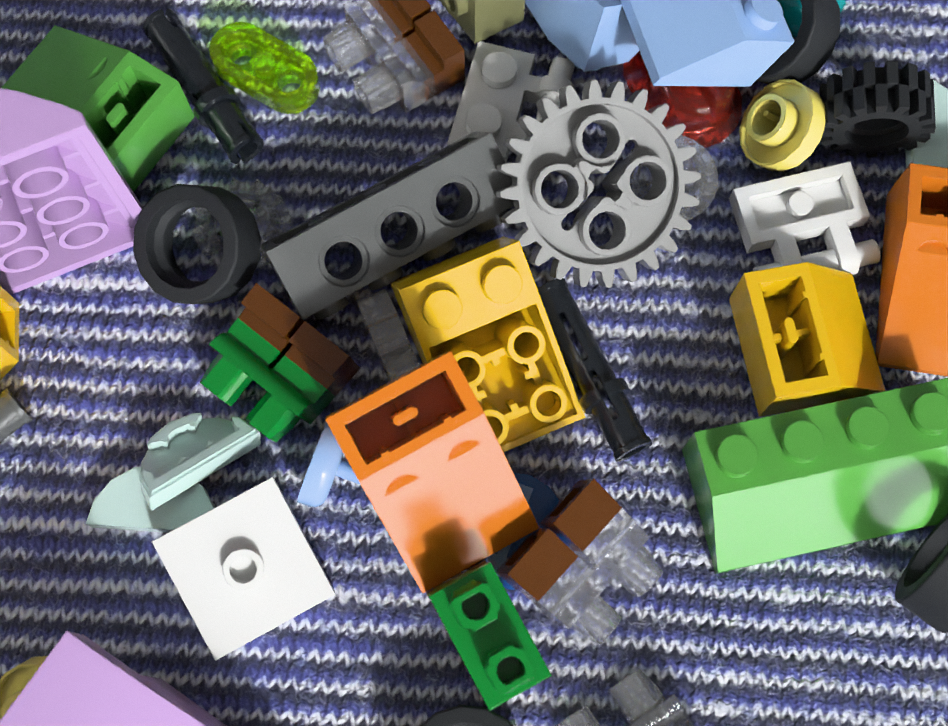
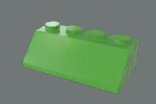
[682,378,948,574]

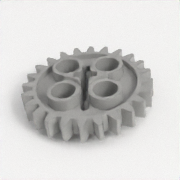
[495,80,701,288]

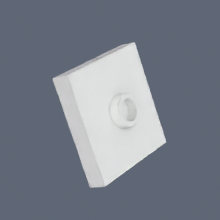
[152,477,335,661]

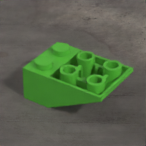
[1,25,195,192]

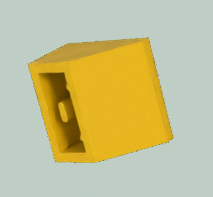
[729,262,885,417]

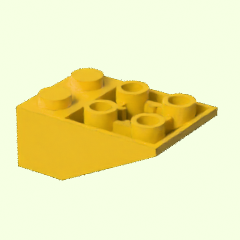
[390,236,585,453]

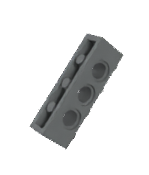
[260,131,514,320]

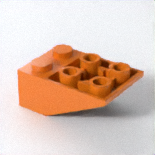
[875,163,948,376]
[325,351,539,593]

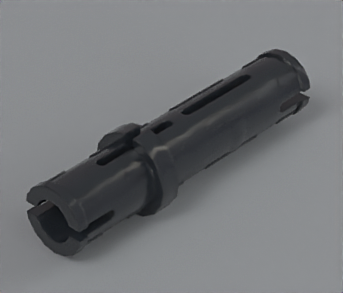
[143,8,264,164]
[537,278,652,462]

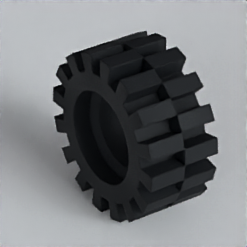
[819,61,936,157]

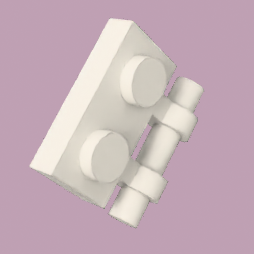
[447,41,575,163]
[729,162,880,275]

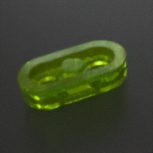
[209,22,320,114]

